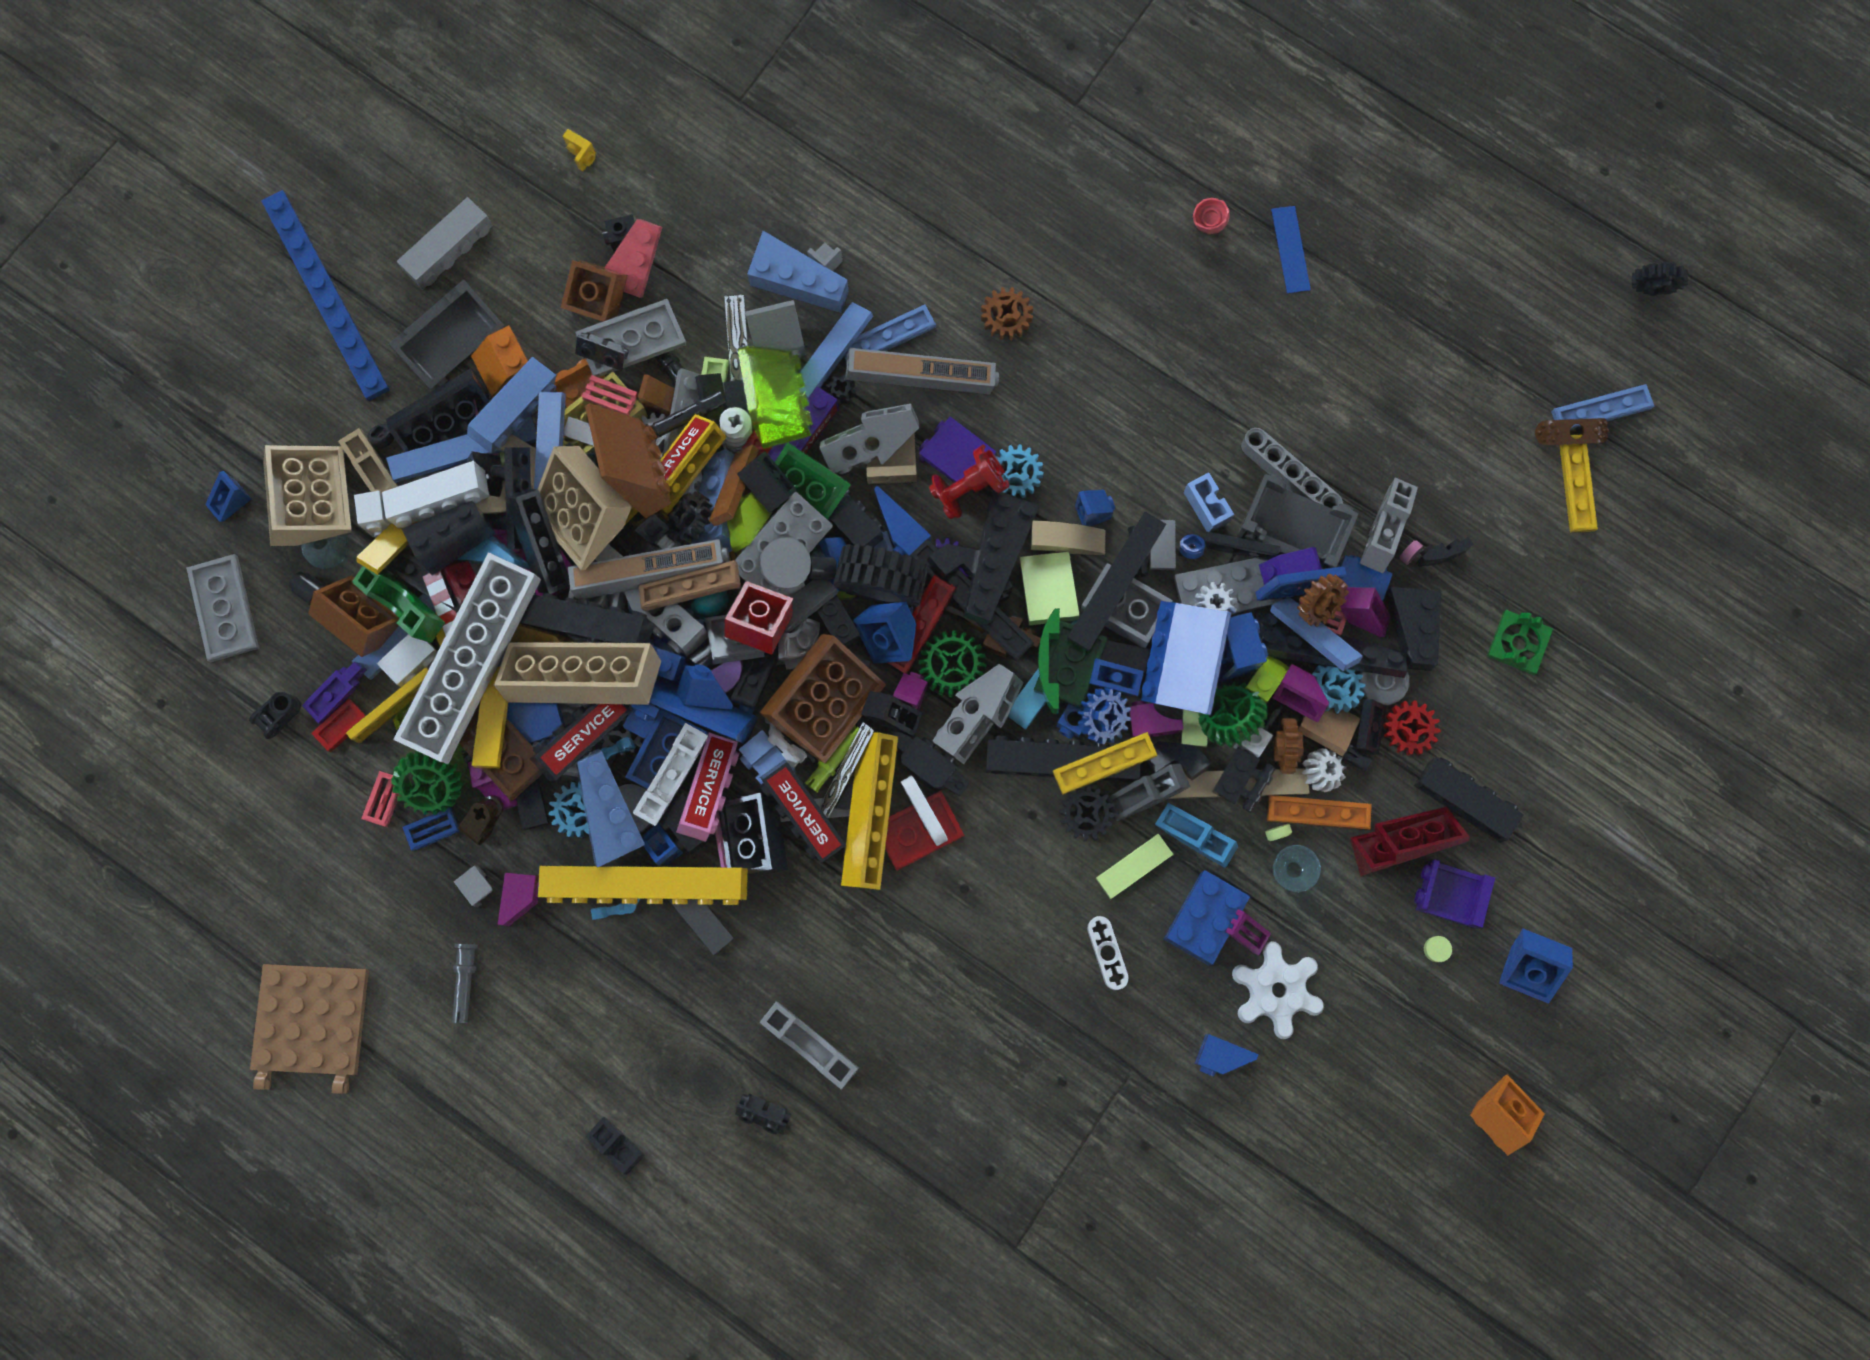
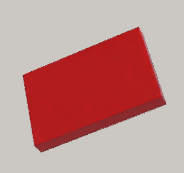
[885,791,965,871]

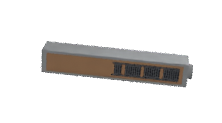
[846,348,999,394]
[568,539,730,600]

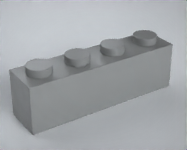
[397,197,493,290]

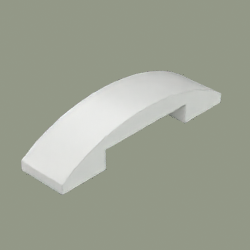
[633,723,708,826]

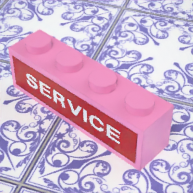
[676,733,740,842]

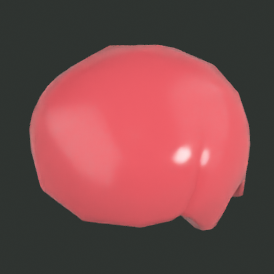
[1193,198,1230,235]

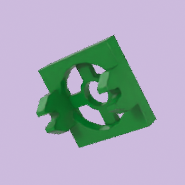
[1487,610,1553,675]

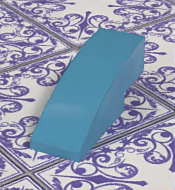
[1155,803,1238,868]

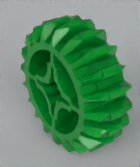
[919,630,987,698]
[1198,681,1268,748]
[391,751,463,816]

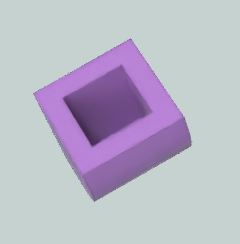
[711,660,744,693]

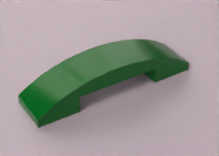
[1038,608,1060,714]

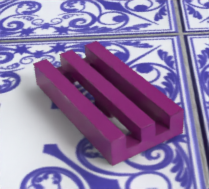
[1226,909,1271,956]

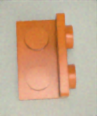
[555,358,605,407]

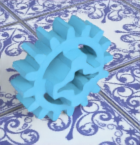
[996,444,1044,498]
[1312,665,1365,714]
[549,782,589,838]

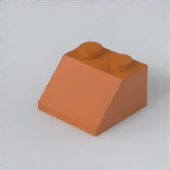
[471,326,528,398]
[1470,1074,1545,1156]

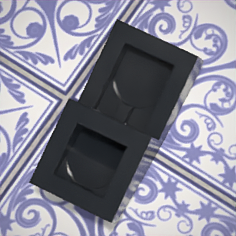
[585,1117,645,1175]

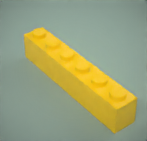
[841,732,898,890]

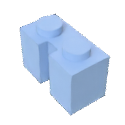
[1183,473,1234,532]
[739,730,797,784]

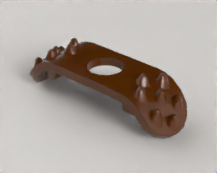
[1535,418,1609,445]

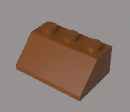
[308,575,399,657]

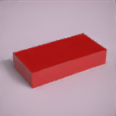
[311,699,367,752]

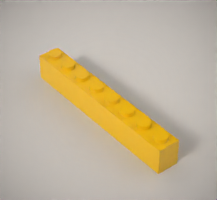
[538,866,748,905]

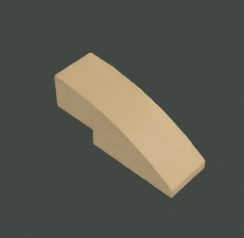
[338,428,398,493]
[1031,521,1105,555]

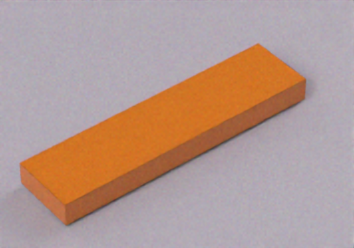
[1267,795,1372,830]

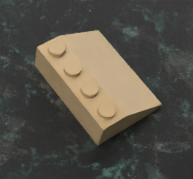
[263,445,351,546]
[538,446,632,570]

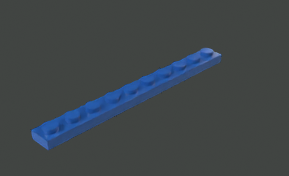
[261,190,390,401]

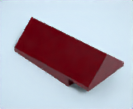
[1351,807,1470,876]

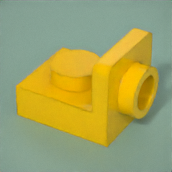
[563,129,596,171]

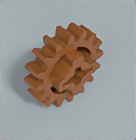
[981,287,1033,340]
[1297,574,1349,627]
[1273,718,1304,774]

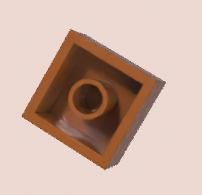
[561,260,628,322]

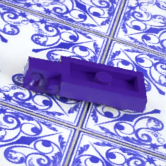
[302,662,367,724]

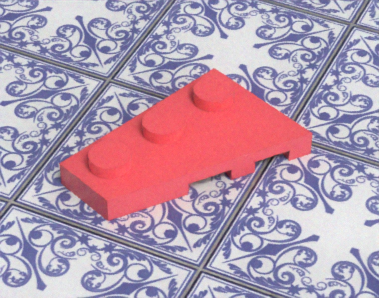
[605,219,662,298]

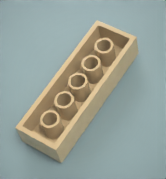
[494,642,661,705]

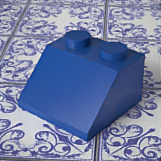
[853,602,916,663]
[1499,929,1573,1004]

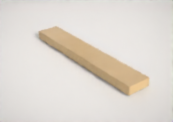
[1169,768,1309,799]

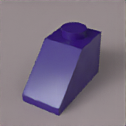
[1259,547,1322,585]

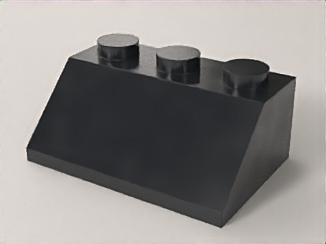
[719,793,788,877]

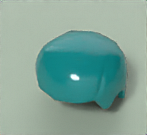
[690,590,729,617]

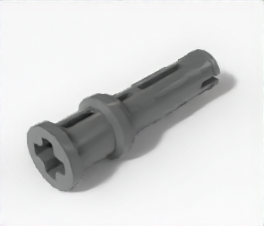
[451,943,478,1023]

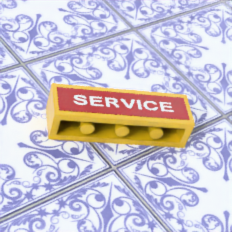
[660,414,727,515]

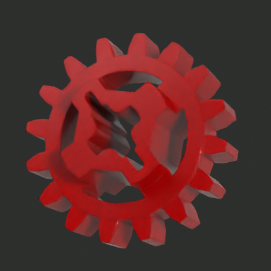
[1383,700,1441,756]

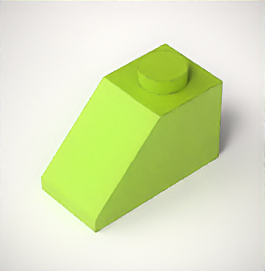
[727,492,772,553]
[1245,656,1289,703]

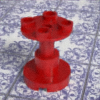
[929,445,1009,520]

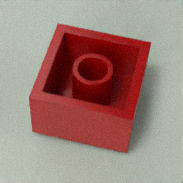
[724,581,793,655]

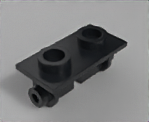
[575,332,629,371]
[735,1093,791,1135]

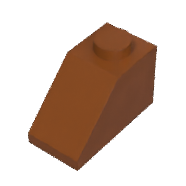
[638,374,675,417]

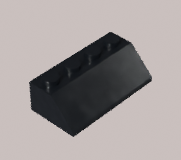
[386,369,491,452]

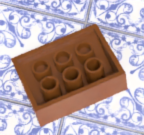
[585,403,671,518]
[760,634,886,763]

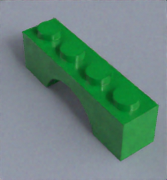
[352,566,445,643]

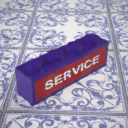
[768,387,839,462]

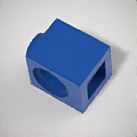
[1056,704,1085,739]

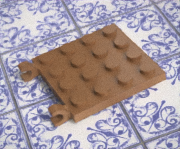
[250,964,369,1094]

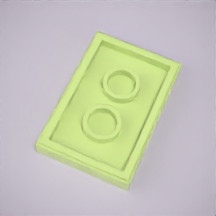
[1020,552,1079,625]

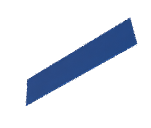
[1271,206,1311,293]

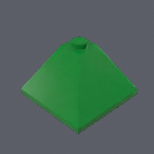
[768,442,851,520]

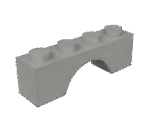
[759,1002,859,1090]

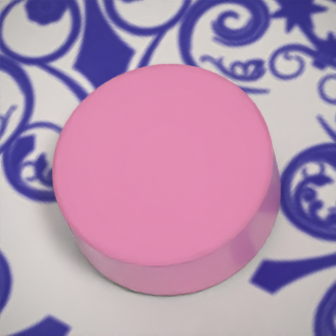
[1400,540,1423,565]

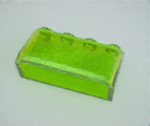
[738,346,813,449]

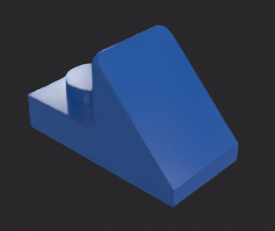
[623,704,660,738]

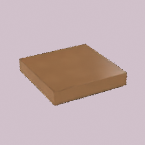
[1298,708,1360,756]

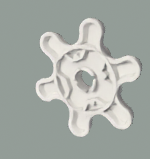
[1232,941,1324,1039]

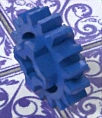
[1078,688,1131,744]

